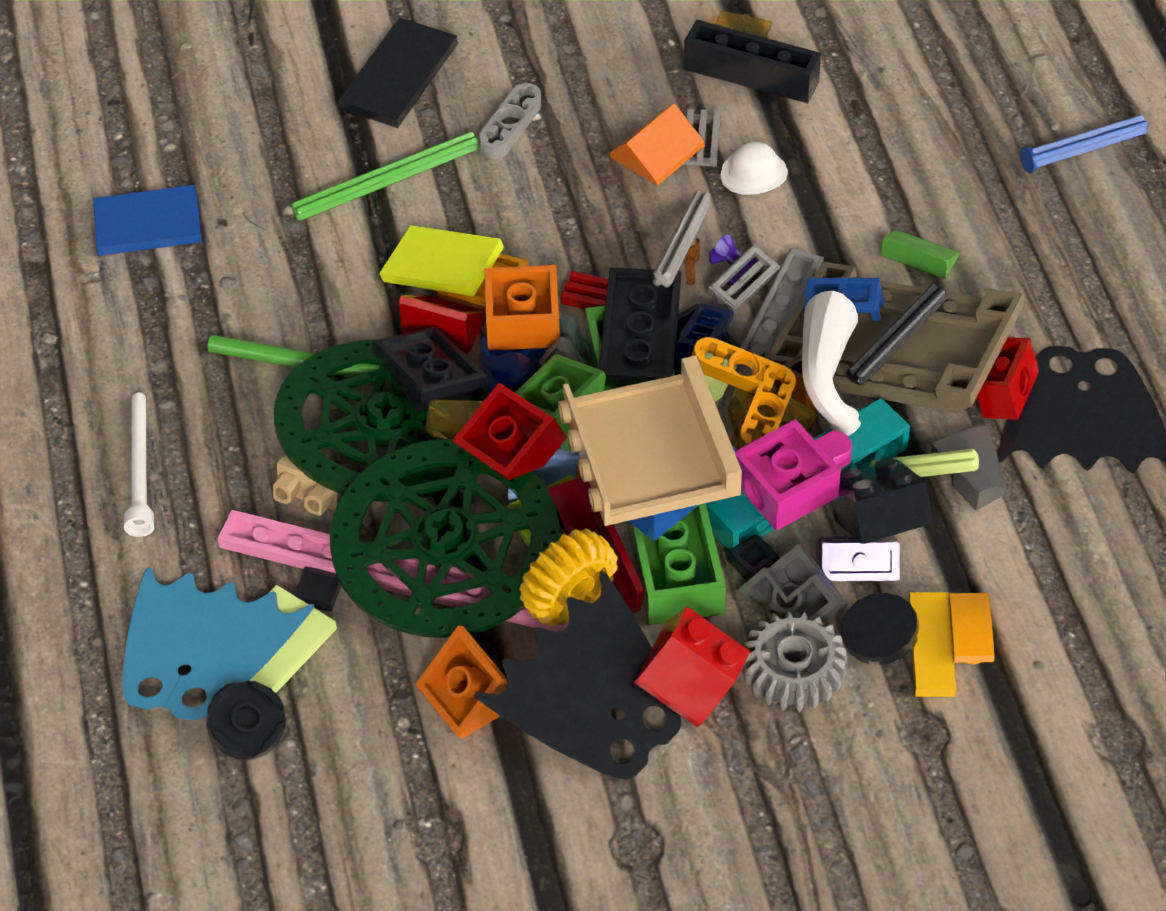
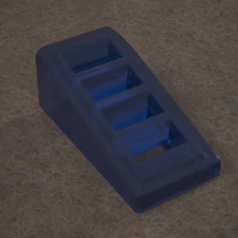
[676,303,734,360]

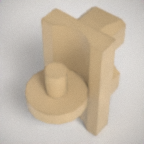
[273,457,341,516]

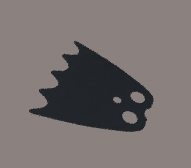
[997,346,1166,473]
[474,571,682,779]

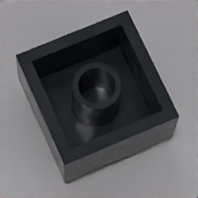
[831,458,933,545]

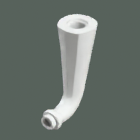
[802,291,861,436]

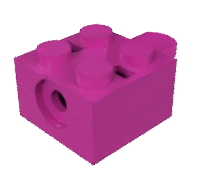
[735,419,852,531]

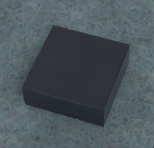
[727,534,781,581]
[294,566,341,611]

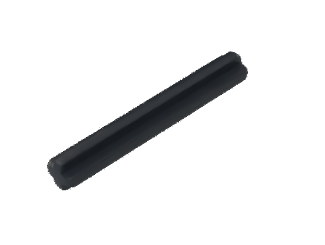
[847,284,947,386]

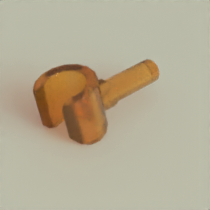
[683,238,700,285]

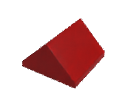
[399,294,486,354]

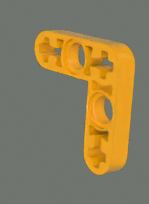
[691,337,796,449]

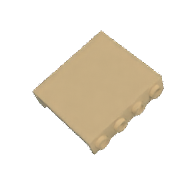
[558,355,742,526]

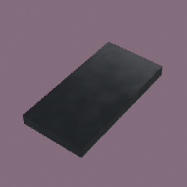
[338,18,458,128]
[599,267,681,387]

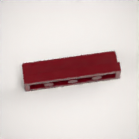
[547,466,644,614]

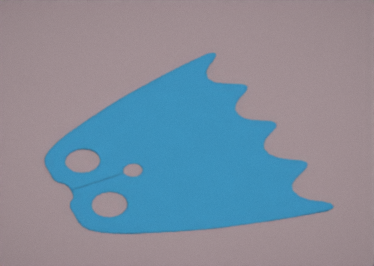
[122,567,314,720]

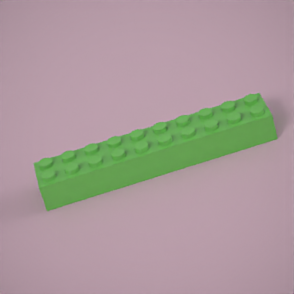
[585,305,726,625]

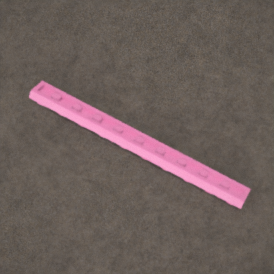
[217,510,569,632]

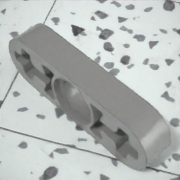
[479,83,541,159]

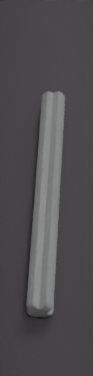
[653,190,711,288]

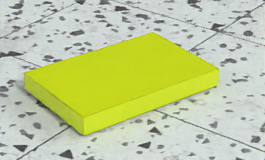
[380,225,504,296]

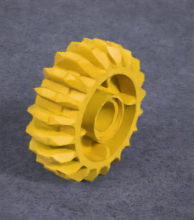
[519,528,618,627]

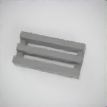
[683,109,721,167]
[707,244,781,315]

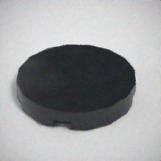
[841,593,919,665]
[206,680,286,760]

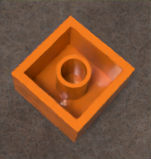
[484,265,560,351]

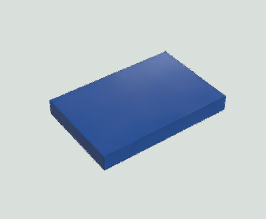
[93,185,202,256]

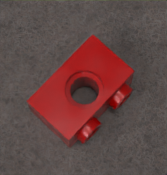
[977,337,1039,419]

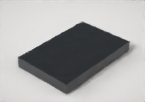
[372,326,487,403]

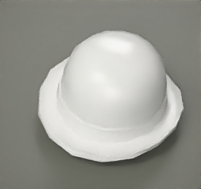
[720,141,788,195]

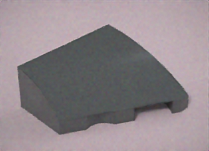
[931,425,1006,511]
[738,544,848,622]

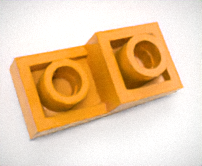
[949,593,994,664]

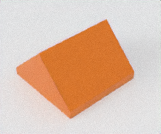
[610,103,705,186]
[415,625,508,738]

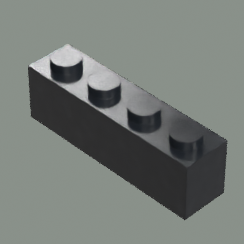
[684,19,821,104]

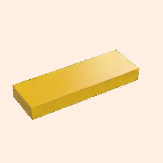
[909,592,956,697]

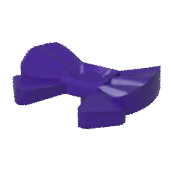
[709,234,758,285]

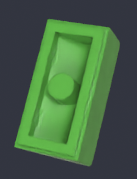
[881,230,959,279]

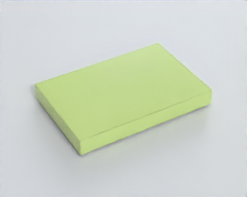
[249,585,337,693]

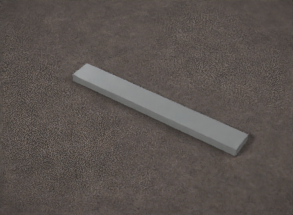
[715,248,824,446]

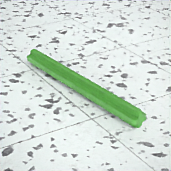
[291,132,478,221]

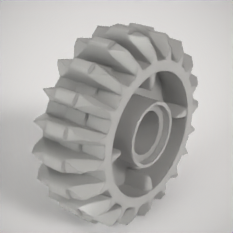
[741,611,848,713]

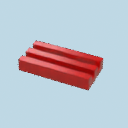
[561,271,608,310]

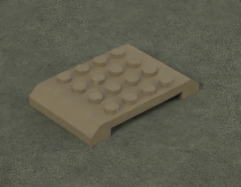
[766,262,1024,413]

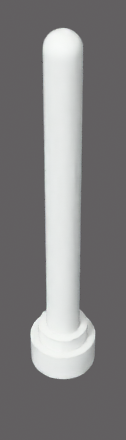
[124,392,154,537]

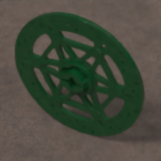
[274,339,488,502]
[330,439,560,638]

